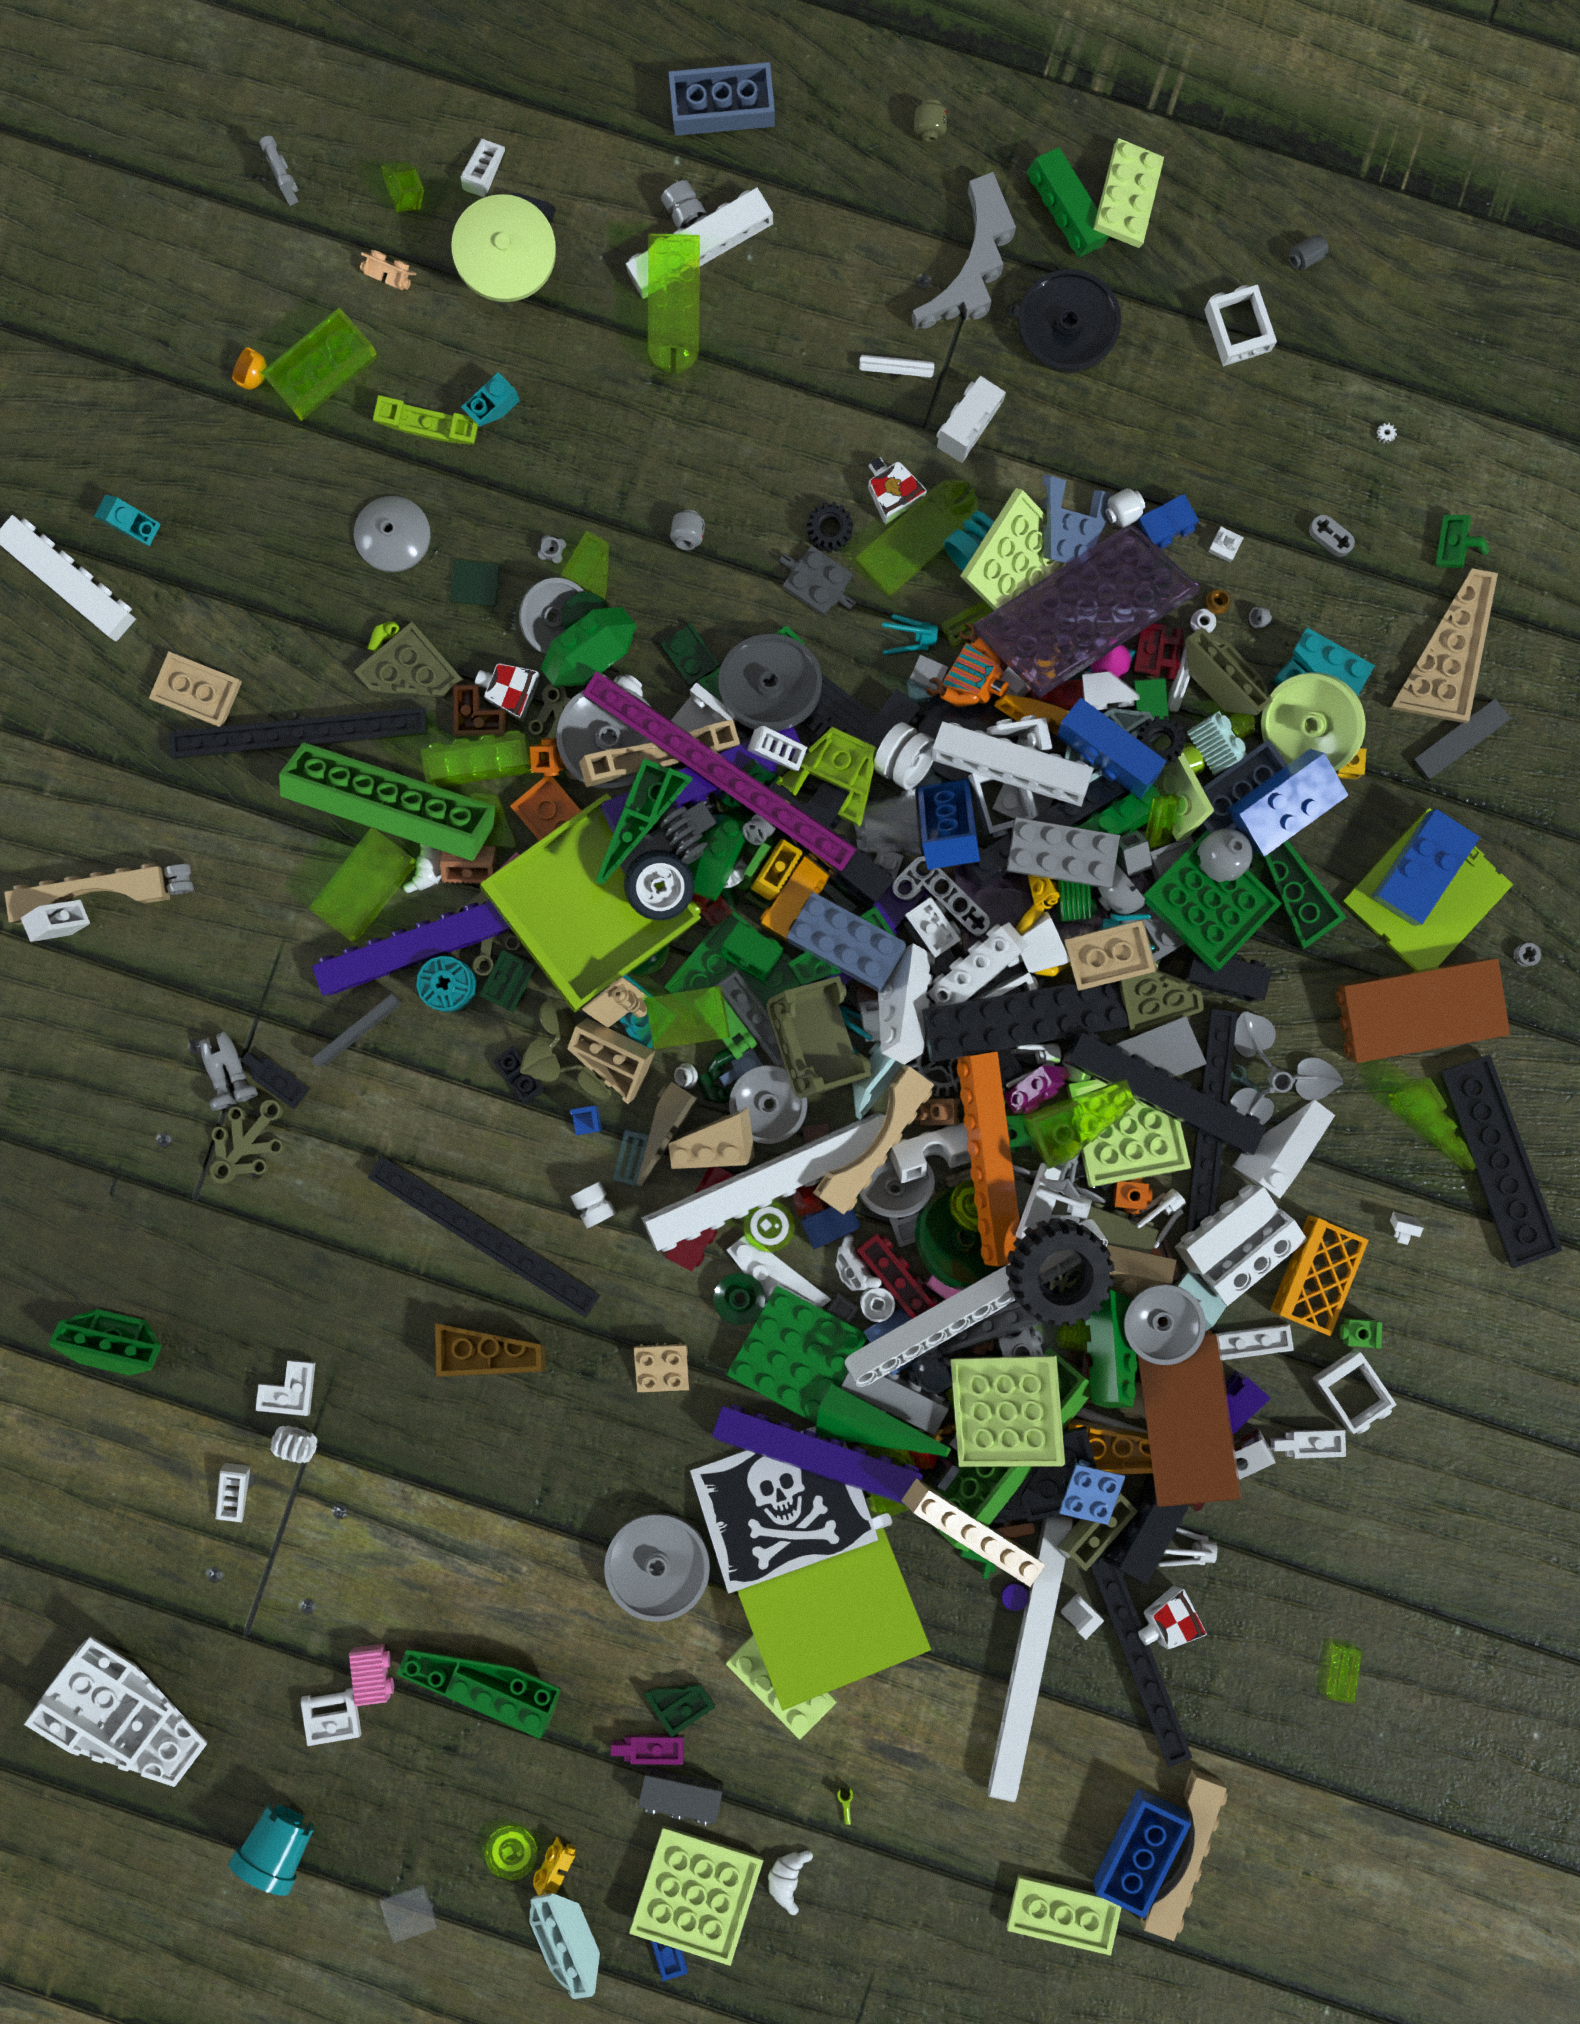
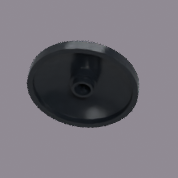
[1018,269,1121,373]
[917,694,1018,786]

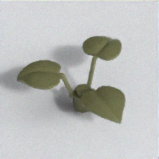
[520,997,611,1100]

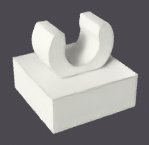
[1208,527,1244,563]
[874,847,903,881]
[1390,1211,1423,1245]

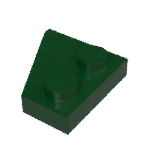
[643,1683,716,1737]

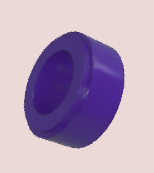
[1001,1582,1028,1611]

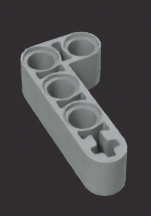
[893,856,993,937]

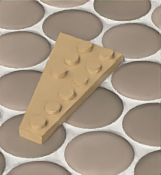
[1390,569,1498,723]

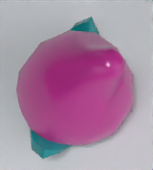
[1088,638,1136,679]

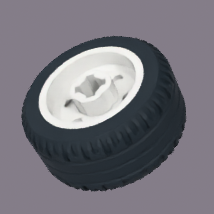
[624,850,694,921]

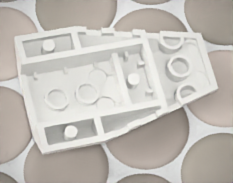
[24,1636,207,1787]

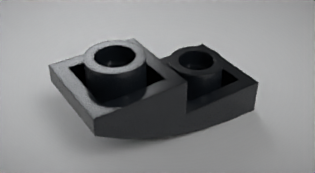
[492,1046,546,1105]

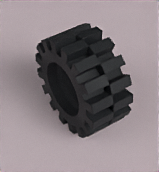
[807,502,853,553]
[1137,716,1185,767]

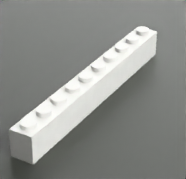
[642,1112,885,1252]

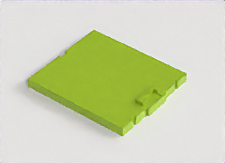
[1341,808,1514,971]

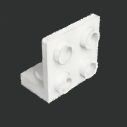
[671,683,736,732]
[986,715,1052,753]
[905,897,961,958]

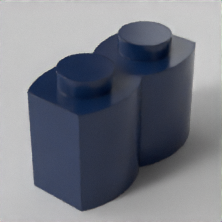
[801,1203,861,1249]

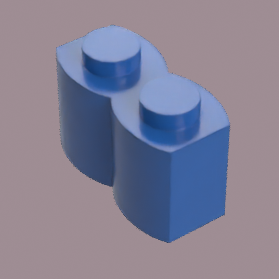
[1137,494,1199,550]

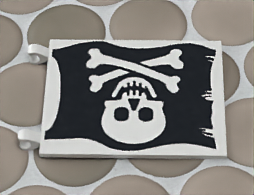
[690,1426,892,1594]

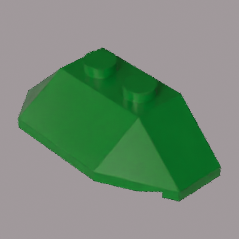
[540,607,637,688]
[681,810,754,901]
[49,1309,161,1376]

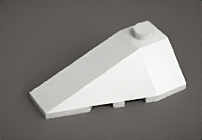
[1232,1100,1335,1198]

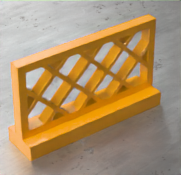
[1270,1215,1369,1336]

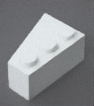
[936,376,1006,463]

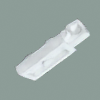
[1270,1429,1346,1459]

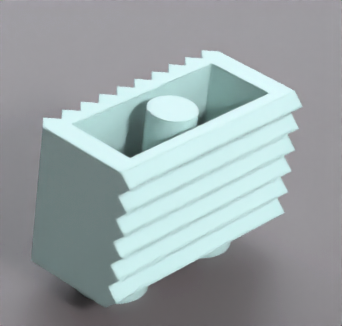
[1187,711,1247,775]

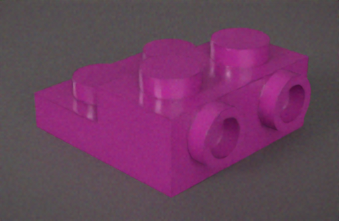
[1003,1066,1071,1115]

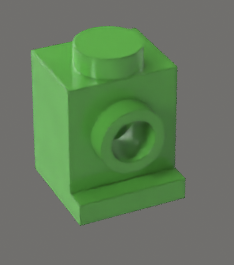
[1340,1318,1383,1349]

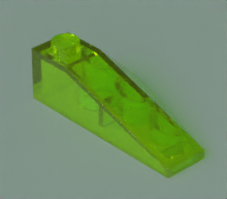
[1388,1077,1477,1170]
[1023,1079,1136,1169]

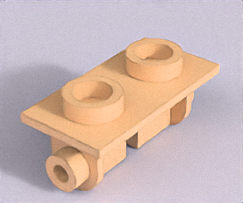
[360,250,416,290]

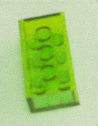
[261,307,379,421]
[421,731,535,788]
[308,827,416,943]

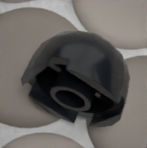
[907,1345,953,1394]

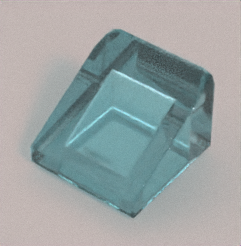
[906,680,934,703]

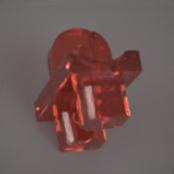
[692,893,733,928]

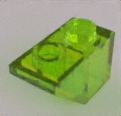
[381,162,424,212]

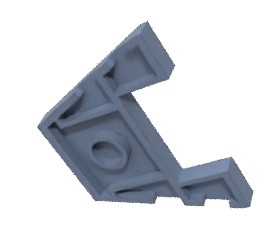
[1043,475,1114,568]

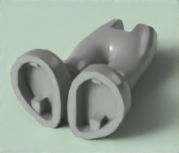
[200,1031,258,1111]

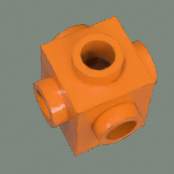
[529,738,566,776]
[1112,1178,1152,1214]

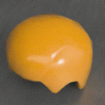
[232,347,267,390]

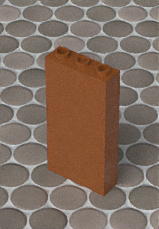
[1335,957,1510,1063]
[1138,1330,1242,1507]

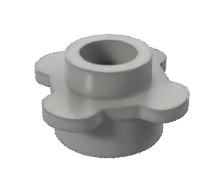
[538,535,566,564]

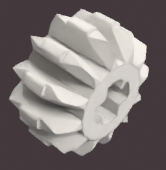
[270,1426,318,1463]

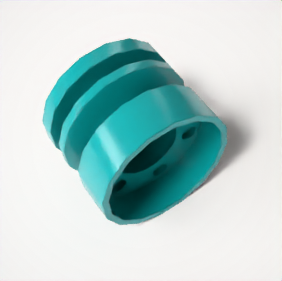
[943,510,994,571]
[416,956,478,1013]

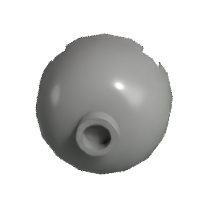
[1197,828,1252,882]
[1098,863,1146,915]

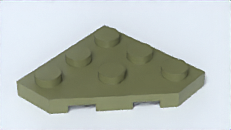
[354,622,463,697]
[1119,970,1204,1036]

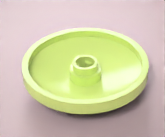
[451,194,556,302]
[1261,672,1366,771]

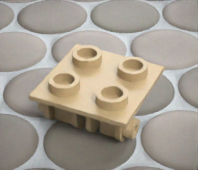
[582,976,648,1028]
[634,1342,689,1392]

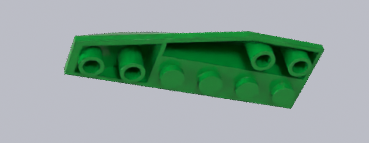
[396,1649,561,1739]

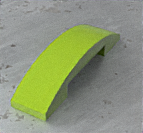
[373,395,478,445]

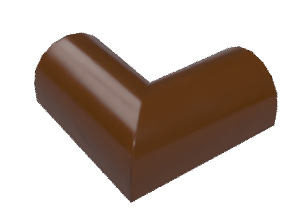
[453,684,507,737]

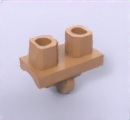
[914,1099,960,1125]

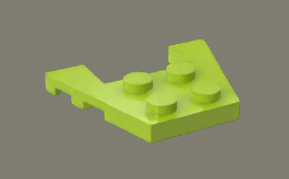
[776,727,878,827]

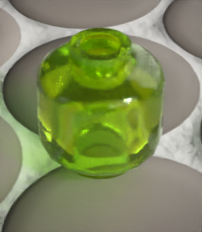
[1224,712,1255,742]

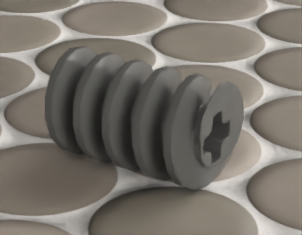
[656,807,708,865]

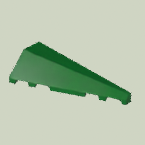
[595,758,693,885]
[815,1384,951,1457]

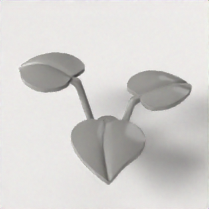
[1230,1011,1344,1125]
[1013,1138,1108,1203]

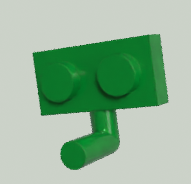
[1436,515,1490,568]

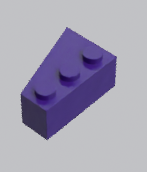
[1225,1371,1271,1434]

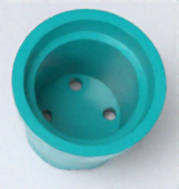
[228,1804,315,1896]

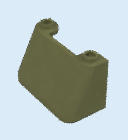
[767,976,872,1099]

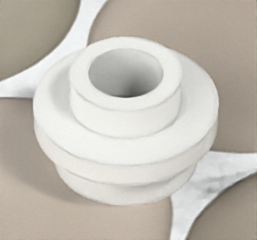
[1190,609,1216,633]
[674,1063,698,1089]

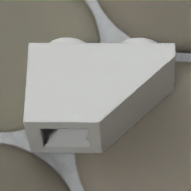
[1082,671,1140,710]

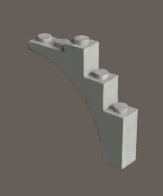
[911,172,1016,329]

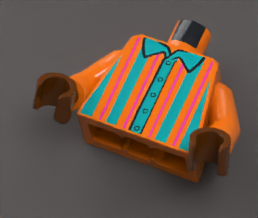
[925,623,1009,707]

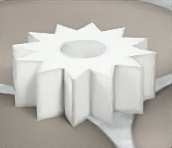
[1376,422,1397,444]

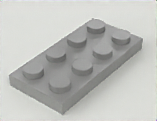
[1006,818,1120,888]

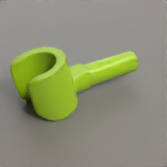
[837,1787,853,1825]

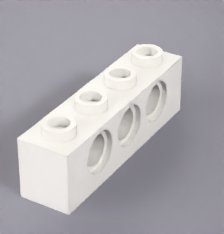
[1200,1208,1307,1306]

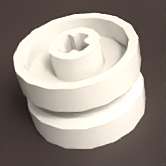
[874,722,935,790]

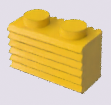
[750,839,802,901]

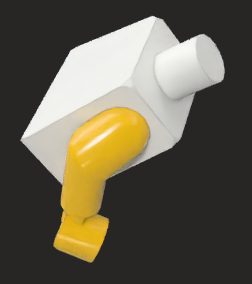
[1008,901,1071,977]

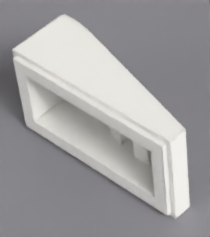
[460,138,505,197]
[747,726,807,771]
[216,1463,250,1522]

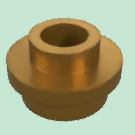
[1205,589,1230,615]

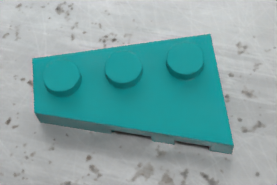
[1292,628,1375,697]

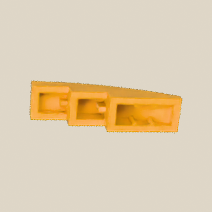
[994,694,1069,736]

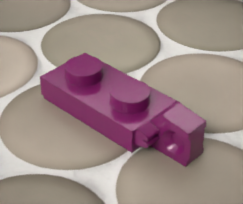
[611,1734,684,1765]

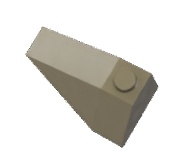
[637,1082,699,1186]

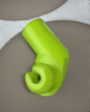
[367,621,400,652]

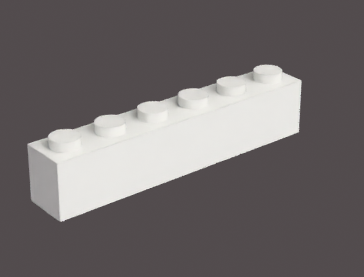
[626,187,773,299]
[0,515,136,642]
[931,721,1094,807]

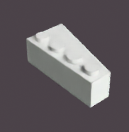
[878,944,935,1064]

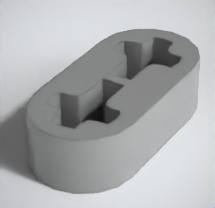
[1309,515,1355,557]

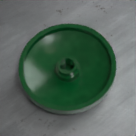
[915,1186,1008,1291]

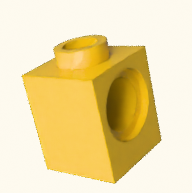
[1335,748,1367,780]

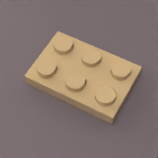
[149,651,242,727]
[1065,919,1156,991]

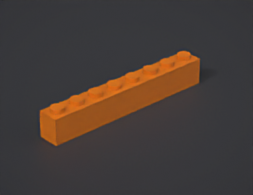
[957,1051,1020,1266]

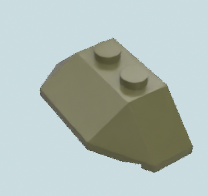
[1185,627,1273,715]

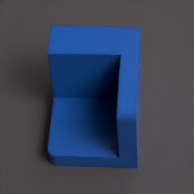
[570,1106,602,1135]

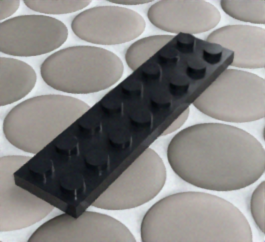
[922,981,1128,1062]
[1438,1055,1562,1268]

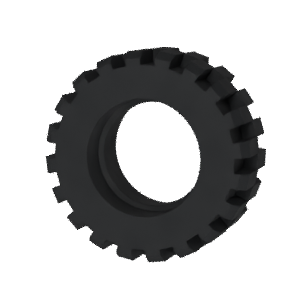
[1006,1218,1115,1327]

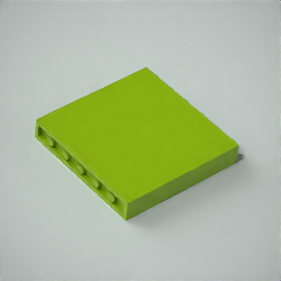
[480,793,701,1013]
[737,1494,931,1711]

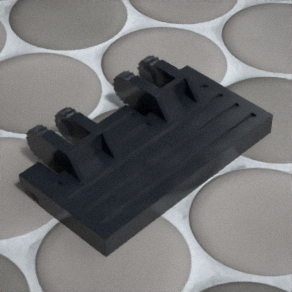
[801,674,875,746]

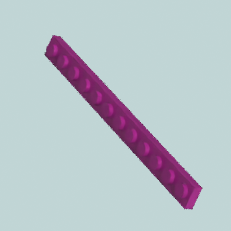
[583,671,857,871]

